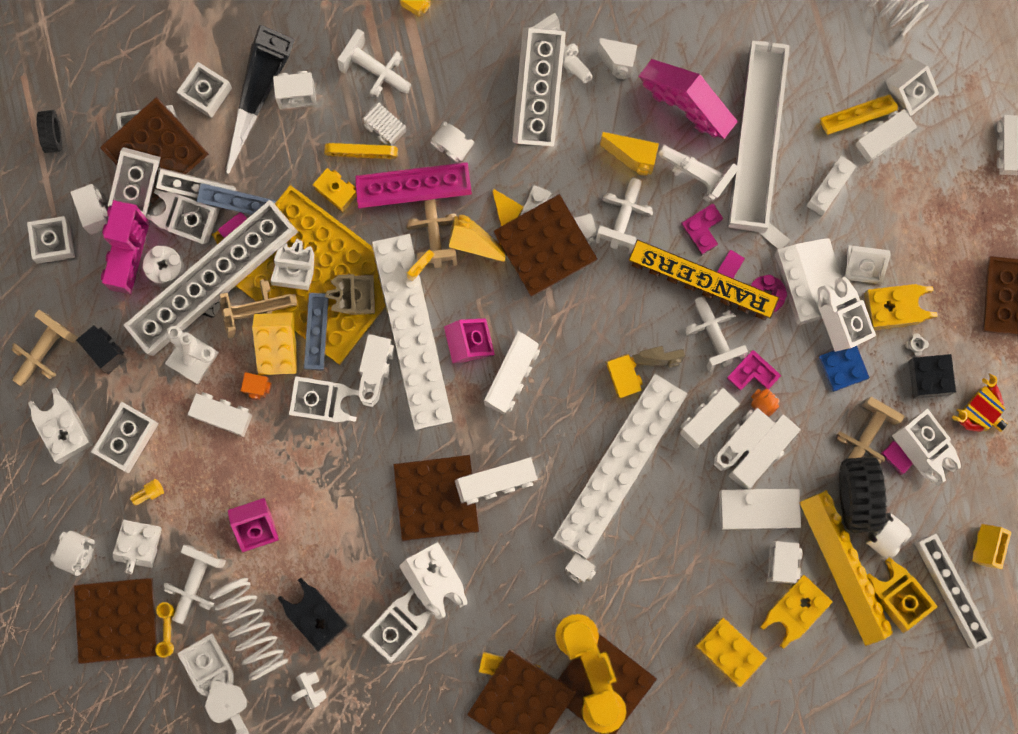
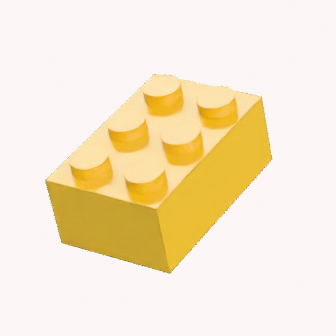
[252,313,298,375]
[695,617,767,687]

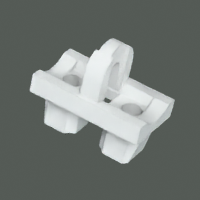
[291,672,327,710]

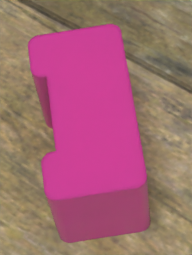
[218,212,247,238]
[717,249,745,278]
[880,441,913,475]

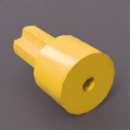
[130,479,164,505]

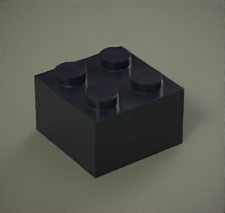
[76,325,126,374]
[909,354,956,399]

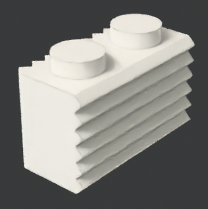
[363,102,407,146]

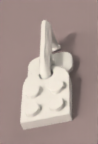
[177,634,249,734]

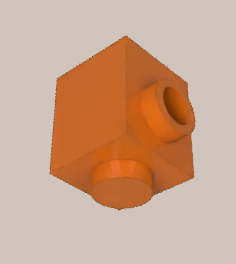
[241,372,272,400]

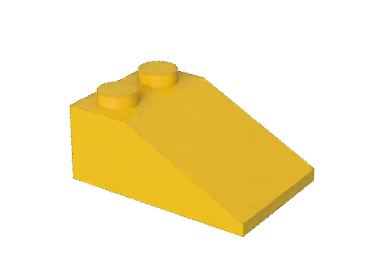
[600,132,659,176]
[449,215,505,262]

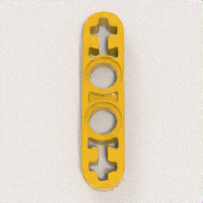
[324,143,398,159]

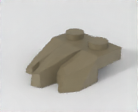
[325,274,375,315]
[632,346,685,368]

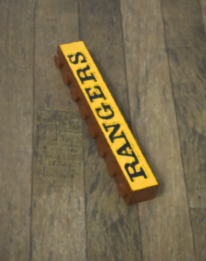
[629,239,780,321]

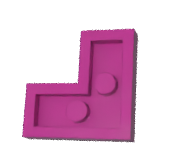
[681,203,724,255]
[727,350,781,391]

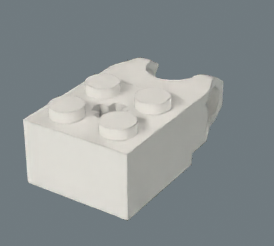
[146,189,220,244]
[817,277,876,352]
[359,334,395,407]
[289,376,359,423]
[28,388,94,464]
[714,408,775,471]
[892,409,961,486]
[399,542,467,620]
[362,589,432,663]

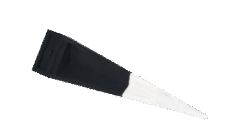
[225,25,295,174]

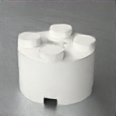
[431,121,475,163]
[143,246,185,288]
[865,513,911,558]
[50,531,95,576]

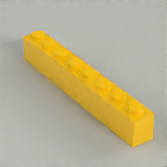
[799,490,893,646]

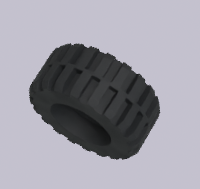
[839,457,887,533]

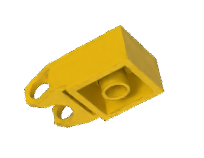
[864,284,938,330]
[866,557,938,633]
[760,575,833,649]

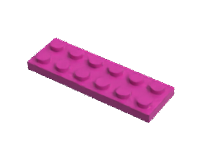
[355,162,472,208]

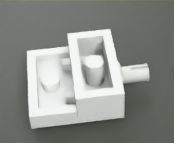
[113,520,162,574]

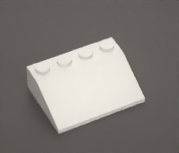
[775,238,846,326]

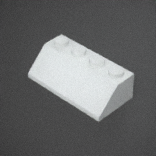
[484,331,540,415]

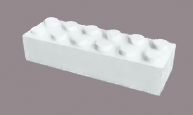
[512,27,566,146]

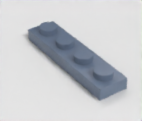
[196,182,276,215]
[304,293,329,371]

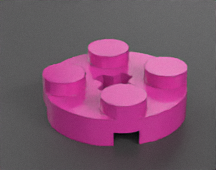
[751,274,787,312]

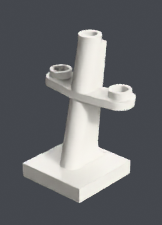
[532,13,593,83]
[337,29,412,97]
[658,145,739,203]
[595,178,653,254]
[685,296,748,373]
[165,326,219,384]
[163,545,226,624]

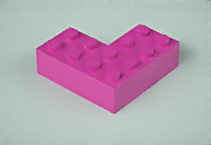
[638,59,738,139]
[101,200,150,295]

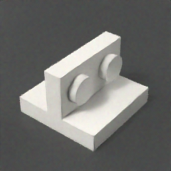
[844,245,891,284]

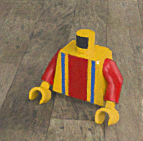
[952,373,1008,432]

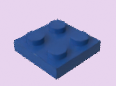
[819,345,870,392]

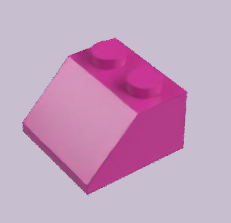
[444,318,495,363]
[228,498,279,553]

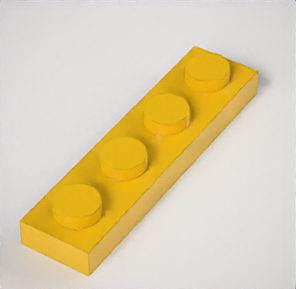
[820,94,898,135]

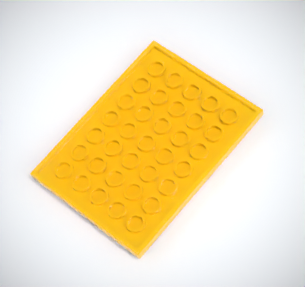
[236,185,386,365]

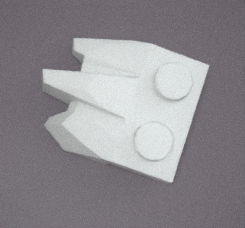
[271,239,314,290]

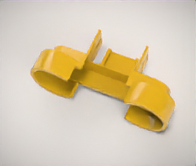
[555,614,626,734]

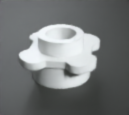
[906,333,929,356]

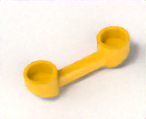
[155,602,175,658]

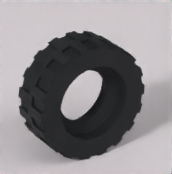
[37,110,62,153]

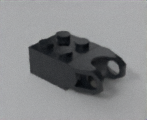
[277,578,349,652]

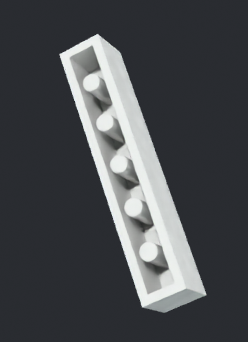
[914,534,993,649]

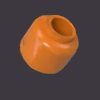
[751,388,780,417]

